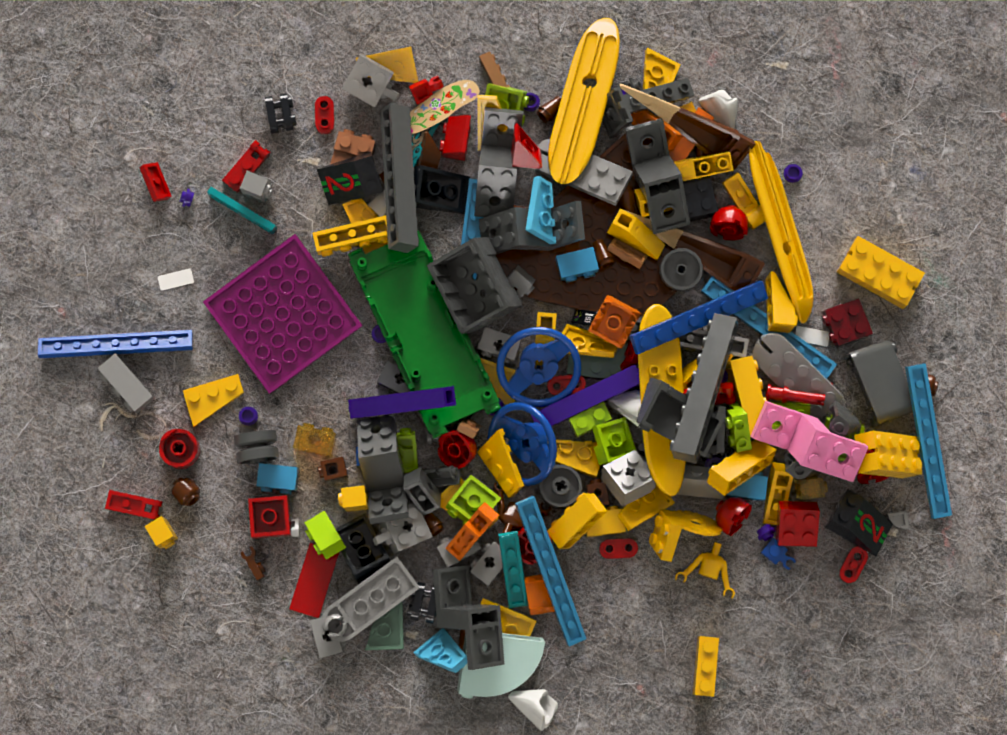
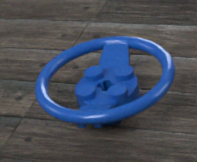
[496,327,581,407]
[488,402,557,486]

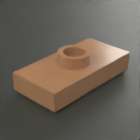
[607,238,648,269]
[457,418,482,439]

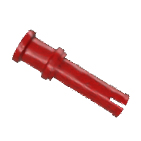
[766,384,825,406]

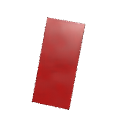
[289,542,339,618]

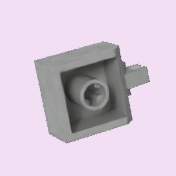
[342,54,399,107]
[601,450,656,507]
[373,503,433,555]

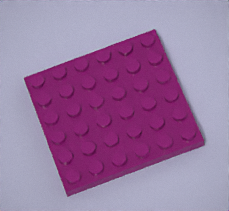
[203,234,363,394]

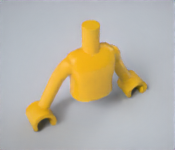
[675,542,735,599]

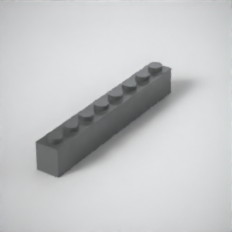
[380,102,419,253]
[670,313,738,464]

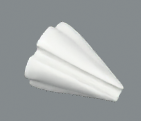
[698,90,738,129]
[607,390,641,428]
[508,689,558,731]

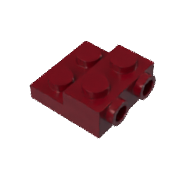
[822,298,873,348]

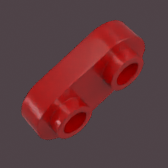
[315,96,335,135]
[547,375,586,396]
[599,538,638,559]
[839,547,868,583]

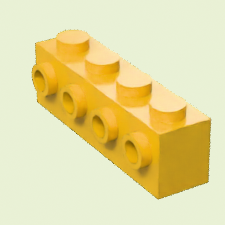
[313,215,388,257]
[707,439,776,496]

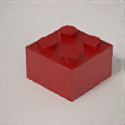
[248,495,291,539]
[776,501,820,547]

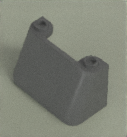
[844,340,913,428]
[636,377,726,457]
[784,400,861,479]

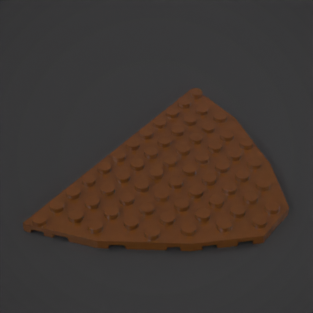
[496,133,679,316]

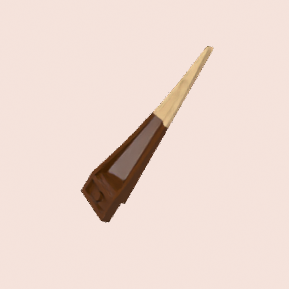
[619,84,755,172]
[619,209,765,291]

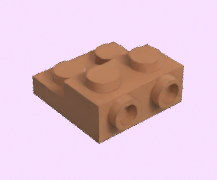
[330,129,376,164]

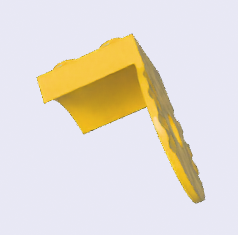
[649,509,723,562]

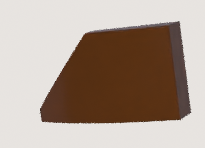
[417,131,441,169]

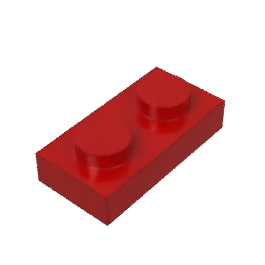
[139,162,172,202]

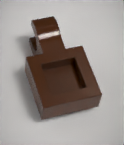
[241,546,266,581]

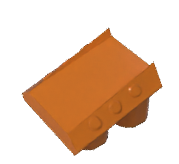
[588,295,641,349]
[524,574,555,616]

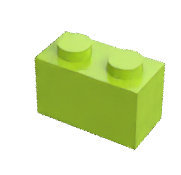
[568,402,612,438]
[304,511,346,560]

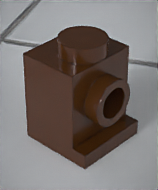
[318,457,348,482]
[586,479,610,507]

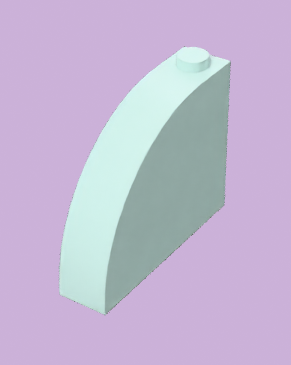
[457,633,545,698]

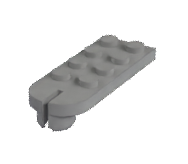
[536,139,633,206]
[753,333,844,420]
[322,557,420,642]

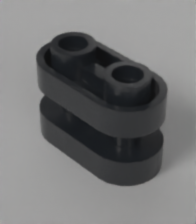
[265,93,297,134]
[407,582,436,624]

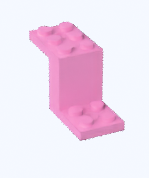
[751,401,868,482]

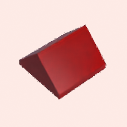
[511,123,542,169]

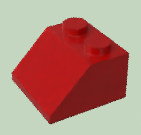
[440,115,471,161]

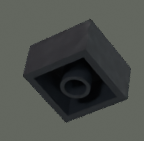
[683,176,718,222]

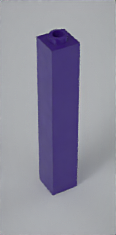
[531,365,640,427]
[348,386,456,419]

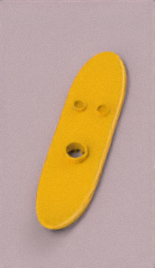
[548,18,620,184]
[749,141,813,324]
[638,304,686,496]

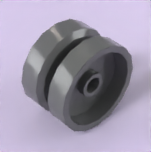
[659,248,703,291]
[234,430,279,464]
[539,465,582,509]

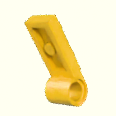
[722,172,765,230]

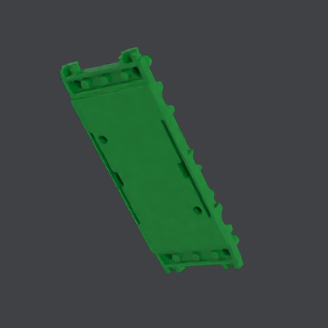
[348,231,501,439]

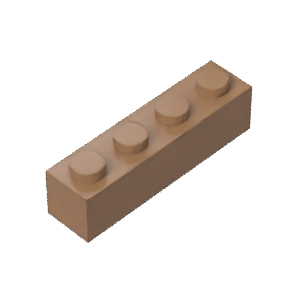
[479,51,510,88]

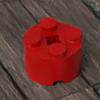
[159,429,200,469]

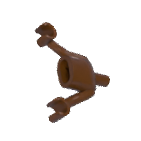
[492,482,551,533]

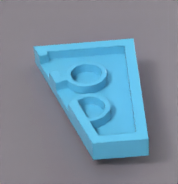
[525,176,556,245]
[413,628,467,673]

